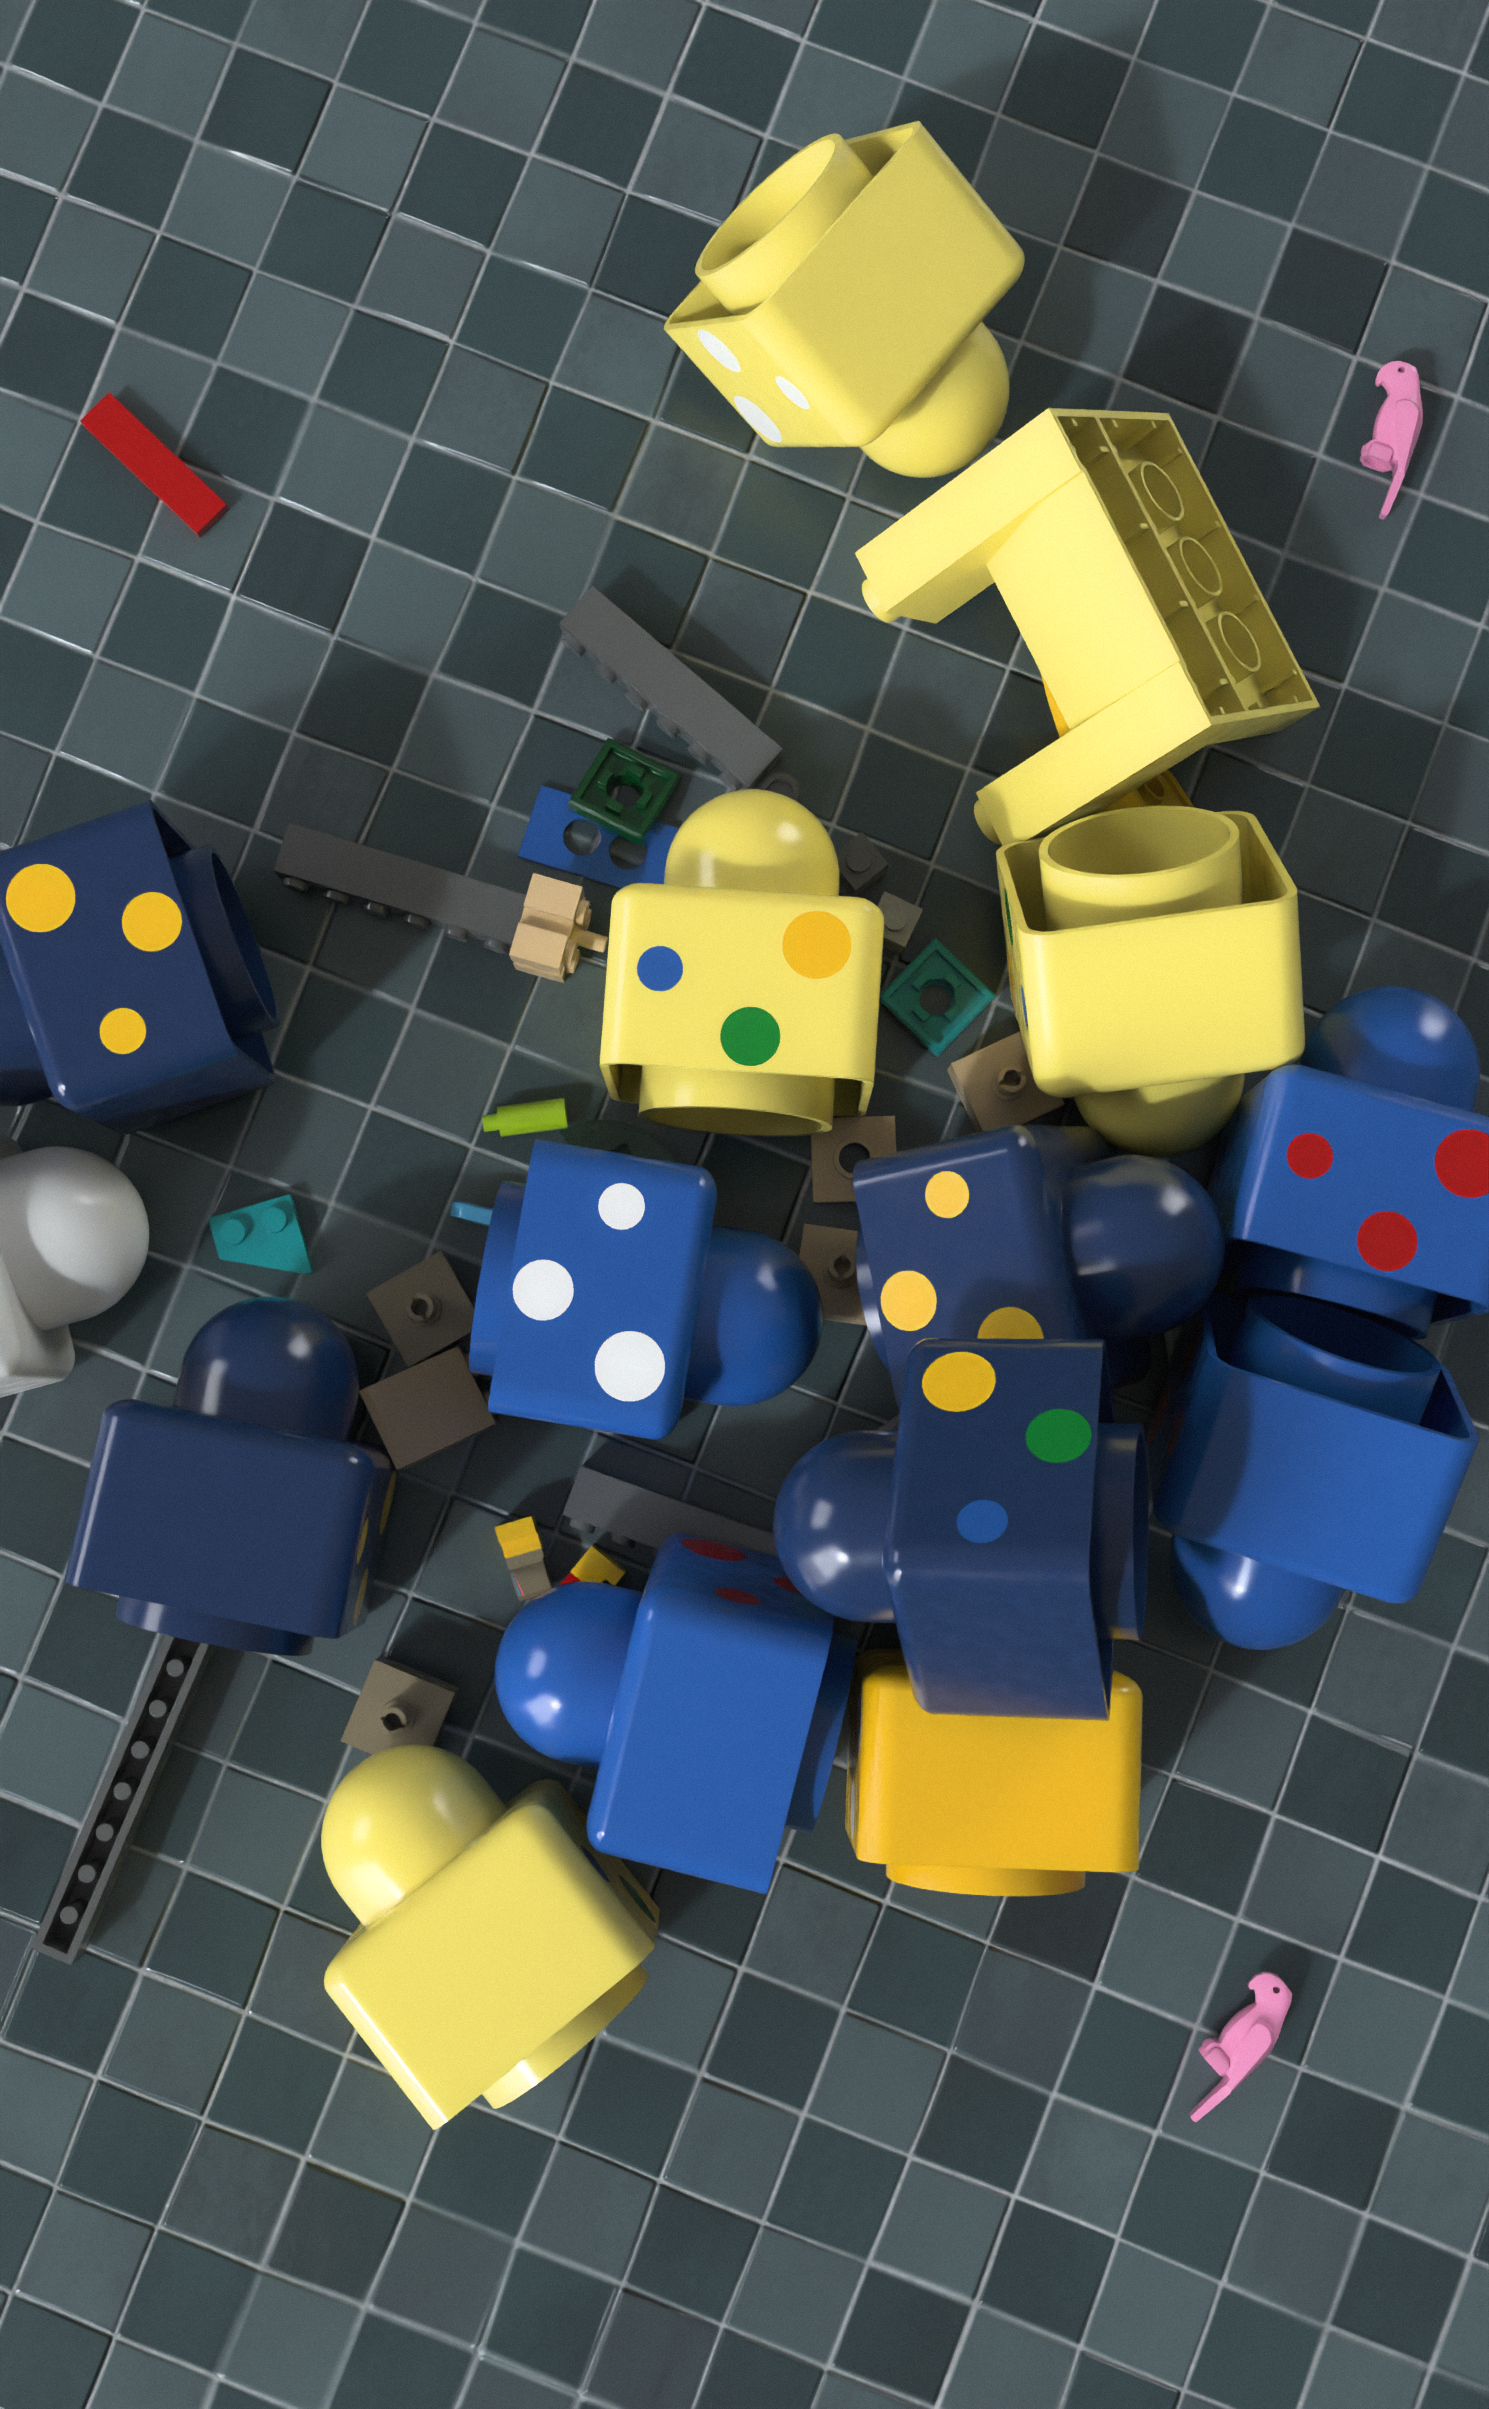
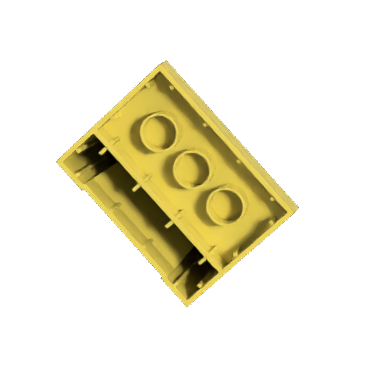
[855,408,1320,846]

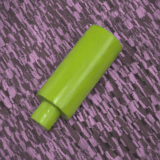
[482,1098,568,1137]

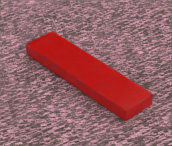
[80,392,229,538]

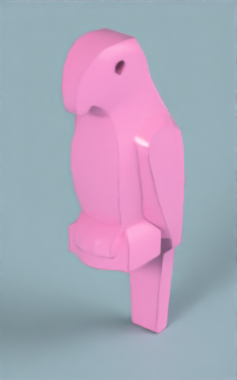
[1360,361,1423,520]
[1189,1972,1292,2122]

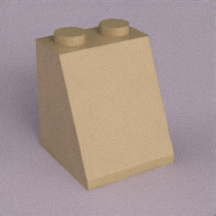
[359,1346,499,1470]

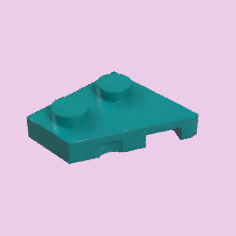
[208,1194,314,1275]

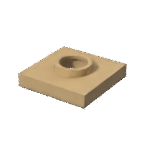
[811,1116,896,1204]

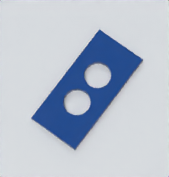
[518,785,679,889]

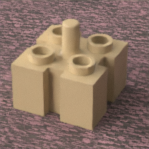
[509,873,608,983]

